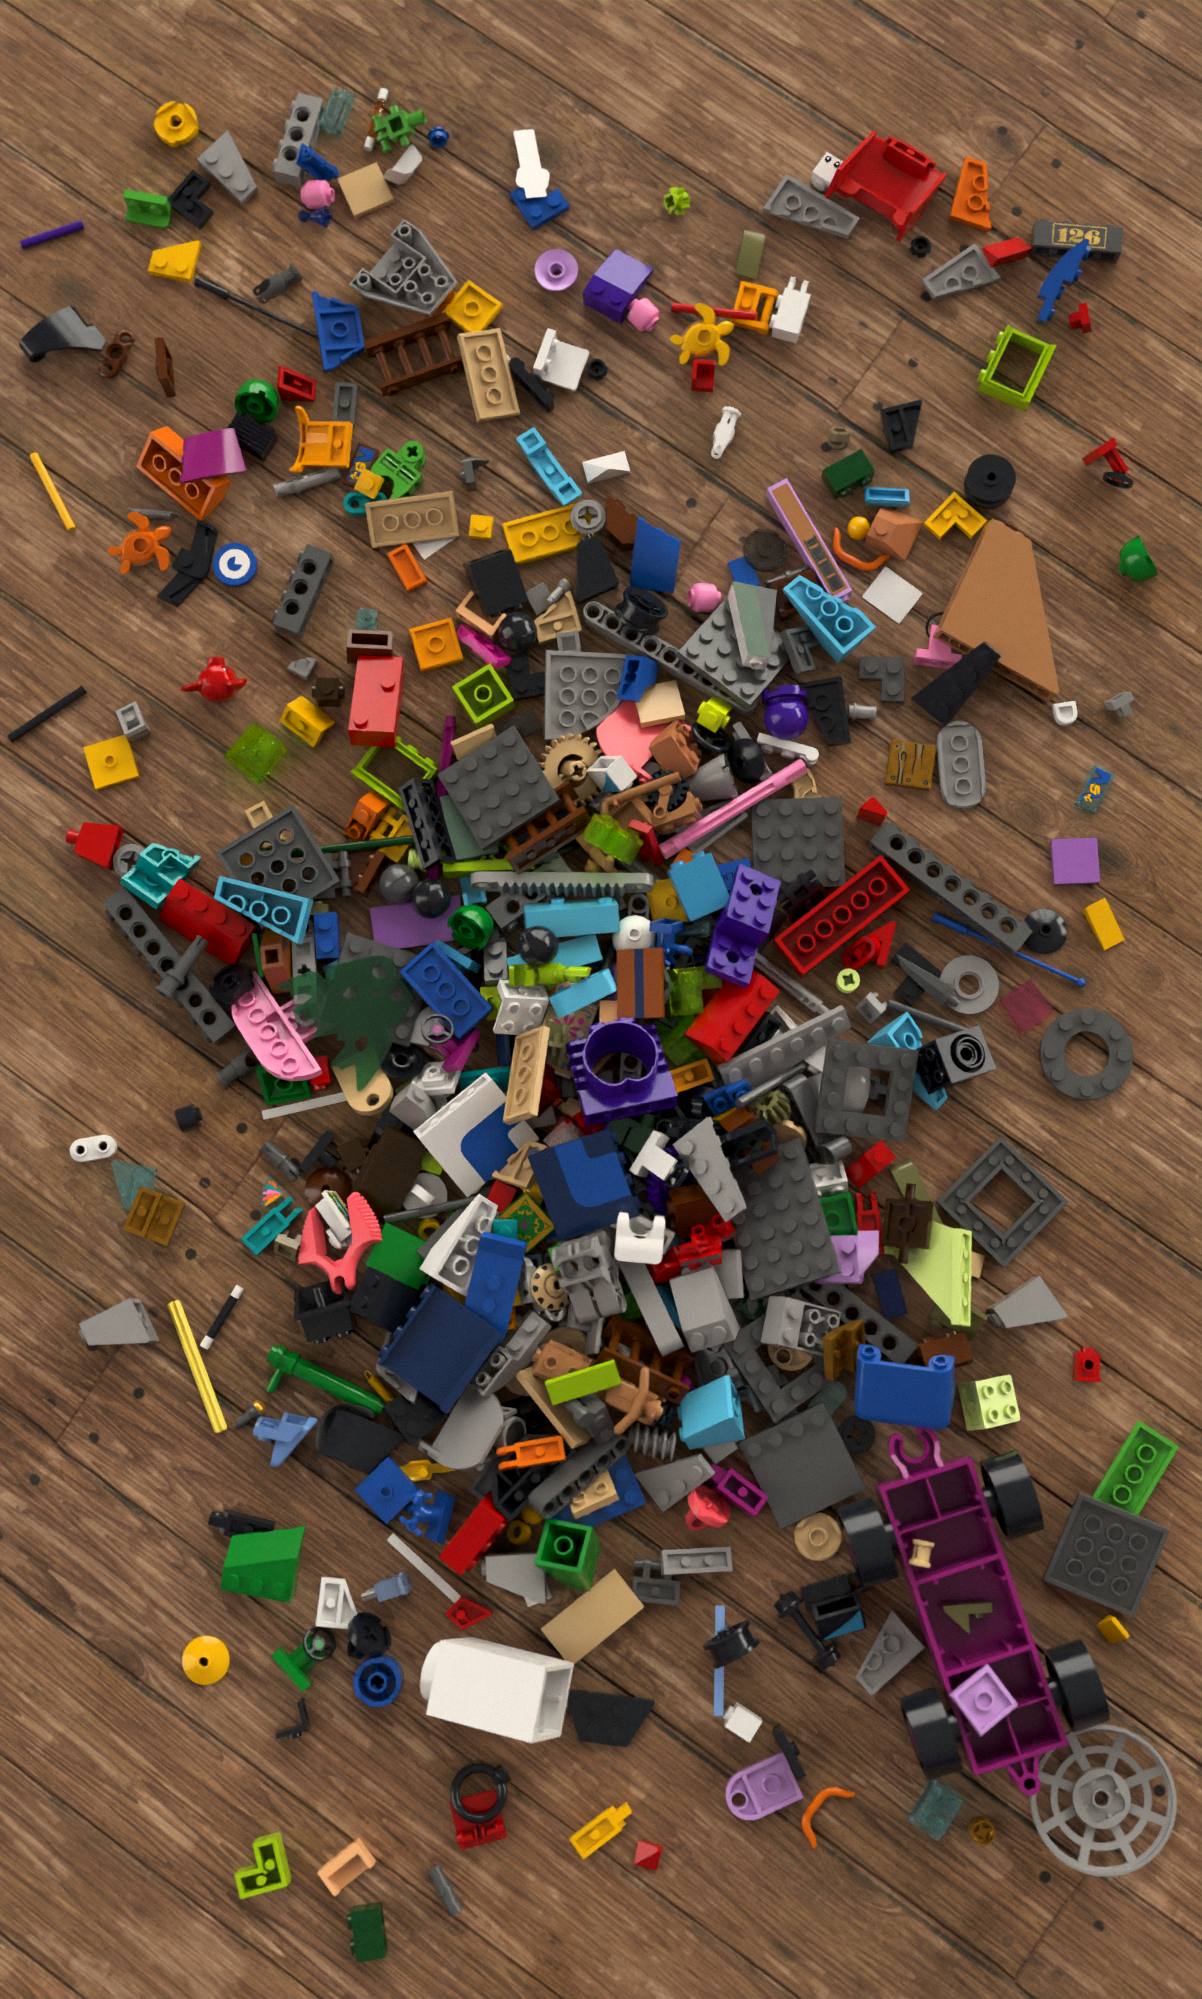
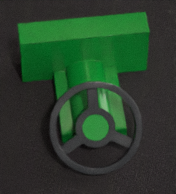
[271,1627,336,1692]

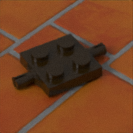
[881,1183,934,1264]

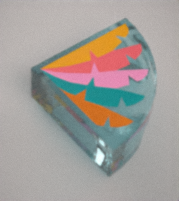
[261,1176,285,1208]

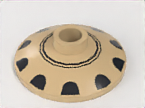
[530,1263,570,1311]

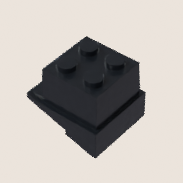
[294,1280,357,1345]

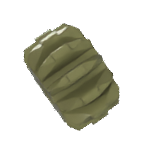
[751,1090,791,1126]

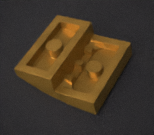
[123,1186,185,1246]
[822,1319,865,1381]

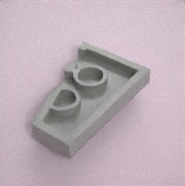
[197,130,258,205]
[634,1454,715,1512]
[855,1611,925,1696]

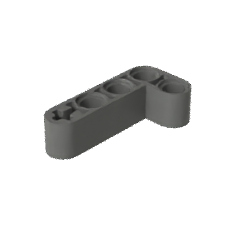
[780,1074,852,1165]

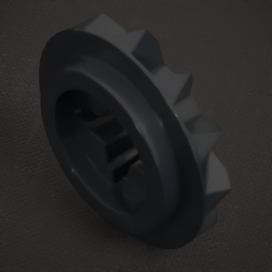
[838,1416,876,1454]

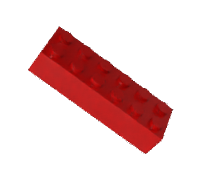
[773,855,910,979]

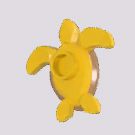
[670,303,734,366]

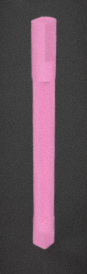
[659,759,807,859]

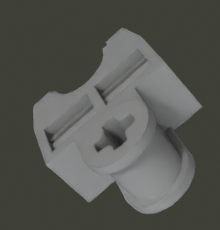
[518,1252,566,1323]

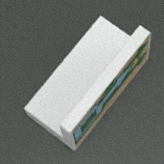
[315,1190,352,1242]

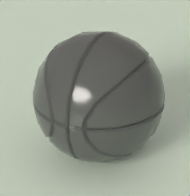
[379,864,419,904]

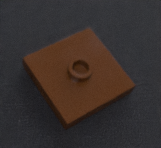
[155,337,176,398]

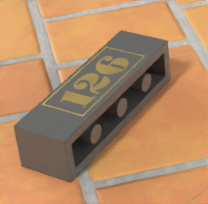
[1030,219,1123,263]

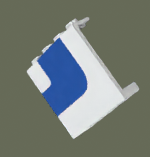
[413,1072,539,1198]

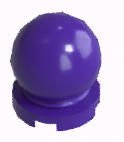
[761,685,808,741]

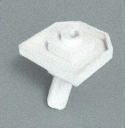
[412,1061,461,1111]

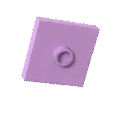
[949,1664,1018,1736]

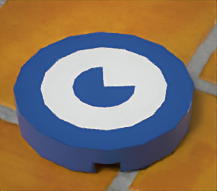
[213,543,258,587]

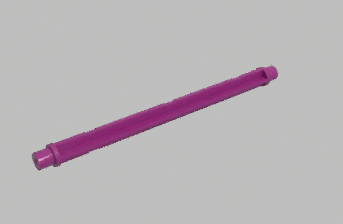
[427,715,457,880]

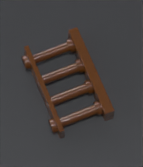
[363,312,464,397]
[499,780,596,875]
[594,1314,696,1405]

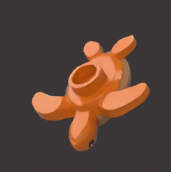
[107,512,171,574]

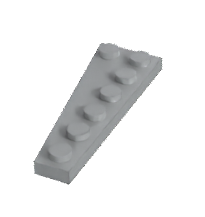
[717,1005,851,1090]

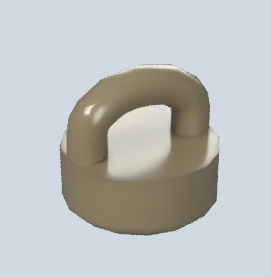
[828,427,851,450]

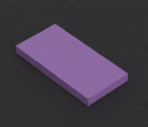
[370,895,461,950]

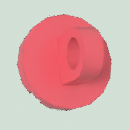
[685,1485,731,1531]

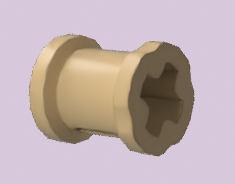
[909,1539,934,1568]

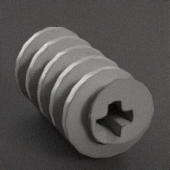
[628,1422,677,1462]

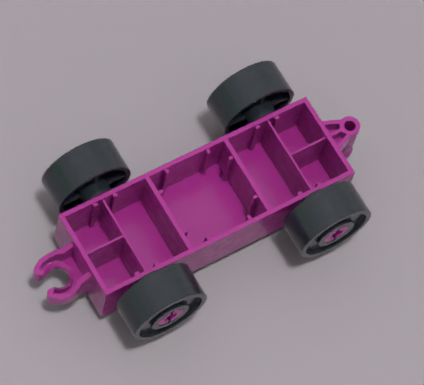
[836,1427,1110,1796]

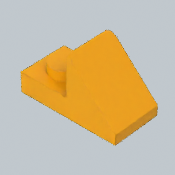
[669,1058,715,1093]

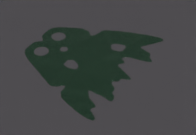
[277,955,414,1092]

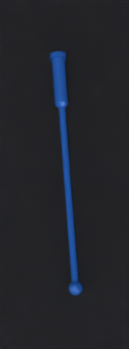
[931,911,1086,987]

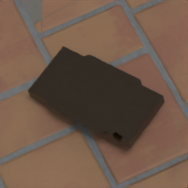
[346,1124,427,1225]

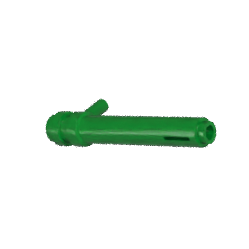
[266,1344,386,1416]

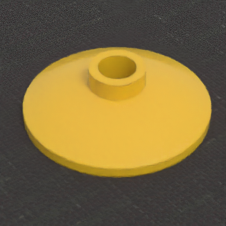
[182,1636,230,1685]

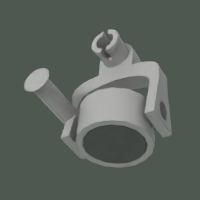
[475,1406,527,1471]

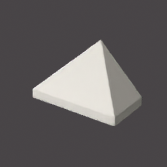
[582,451,630,484]

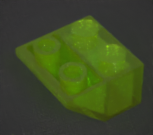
[657,1008,700,1069]

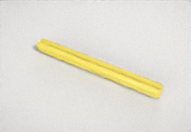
[167,1300,227,1433]

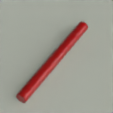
[671,303,758,321]

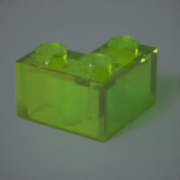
[581,813,643,866]
[667,966,722,1016]

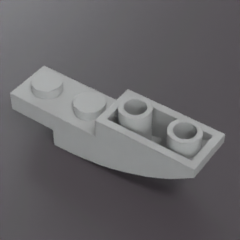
[470,1311,552,1397]

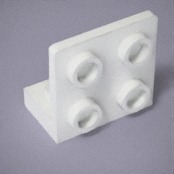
[533,328,589,391]
[493,980,549,1035]

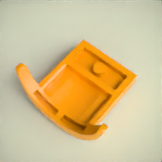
[289,406,353,472]

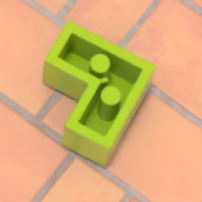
[235,1831,292,1900]

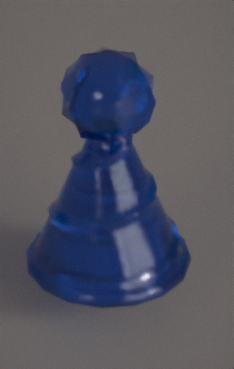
[298,205,333,228]

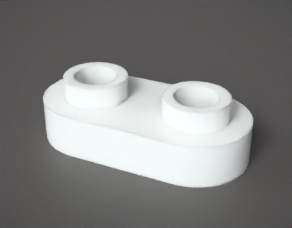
[70,1135,117,1162]

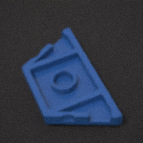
[312,291,365,373]

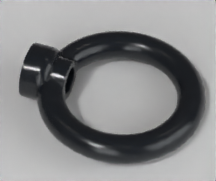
[450,1763,511,1824]

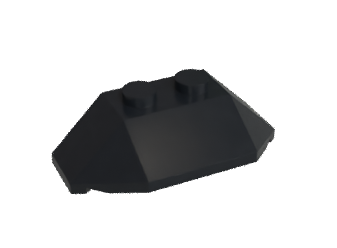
[491,1434,577,1522]

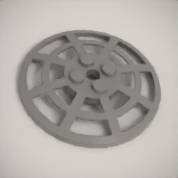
[1030,1724,1177,1877]

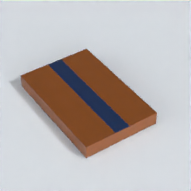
[617,947,665,1020]

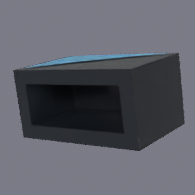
[811,1591,867,1641]

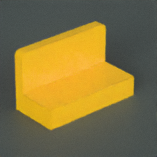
[279,696,335,748]

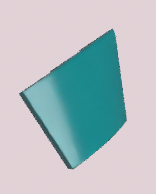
[120,843,201,909]

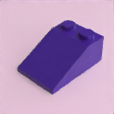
[583,249,653,324]

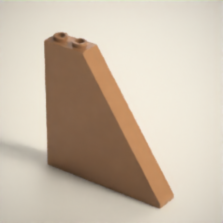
[933,518,1059,701]

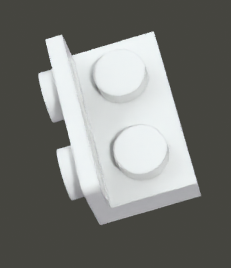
[809,1159,848,1198]

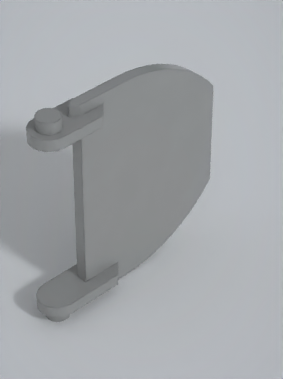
[417,1383,504,1470]

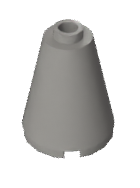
[685,754,738,801]

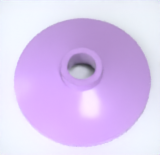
[535,249,578,291]

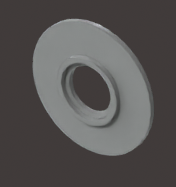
[940,955,999,1014]

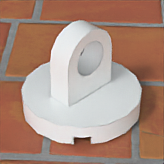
[403,1173,448,1219]

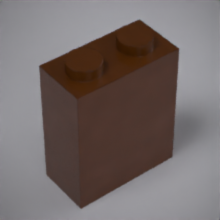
[666,1184,732,1240]

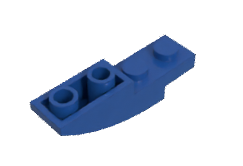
[1036,238,1091,325]

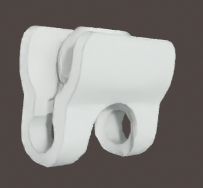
[614,1212,665,1264]

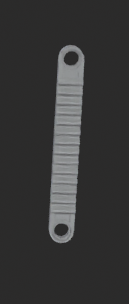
[470,872,654,897]

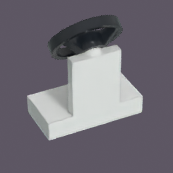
[629,1130,689,1189]

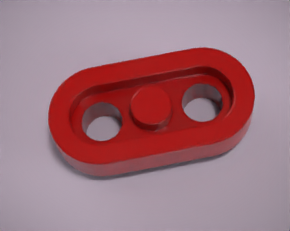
[842,935,881,970]

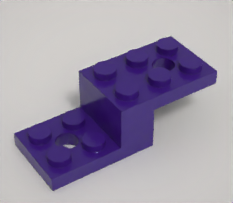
[704,864,781,988]

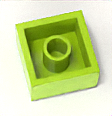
[452,664,515,730]

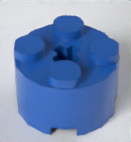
[353,1654,404,1707]

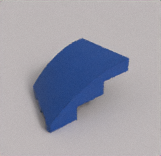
[630,517,681,593]

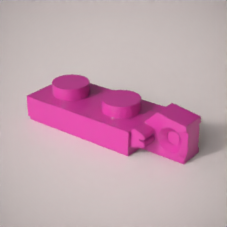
[456,623,511,668]

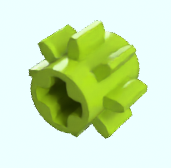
[664,187,690,215]

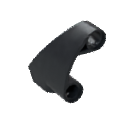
[19,306,106,363]

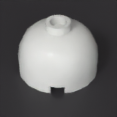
[612,915,657,952]

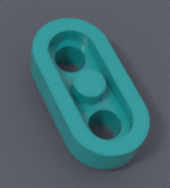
[343,492,387,516]

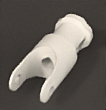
[711,407,741,459]

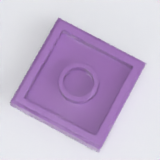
[1050,838,1100,886]

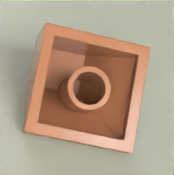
[864,506,923,562]

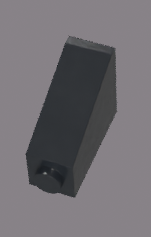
[576,534,620,605]

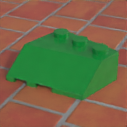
[220,1525,306,1603]

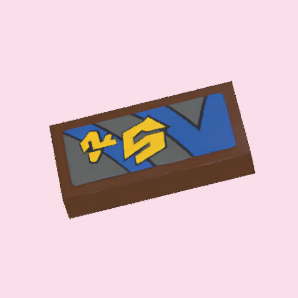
[343,443,380,488]

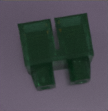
[609,1113,655,1155]

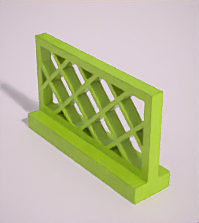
[443,842,535,878]

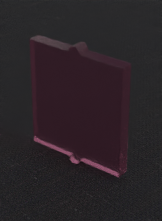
[999,979,1054,1033]

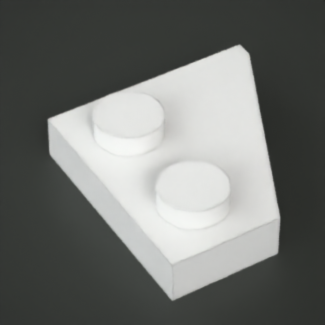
[315,1577,357,1629]

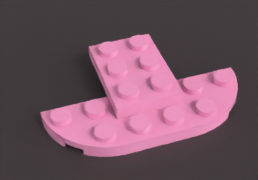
[232,971,336,1081]

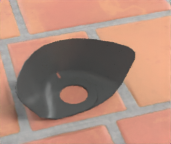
[315,1403,375,1452]

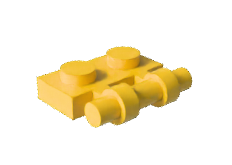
[369,807,412,864]

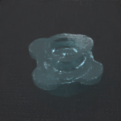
[356,608,379,630]

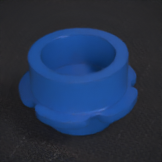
[428,127,449,148]

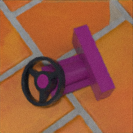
[421,1014,481,1073]

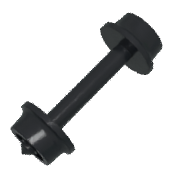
[774,1590,841,1670]

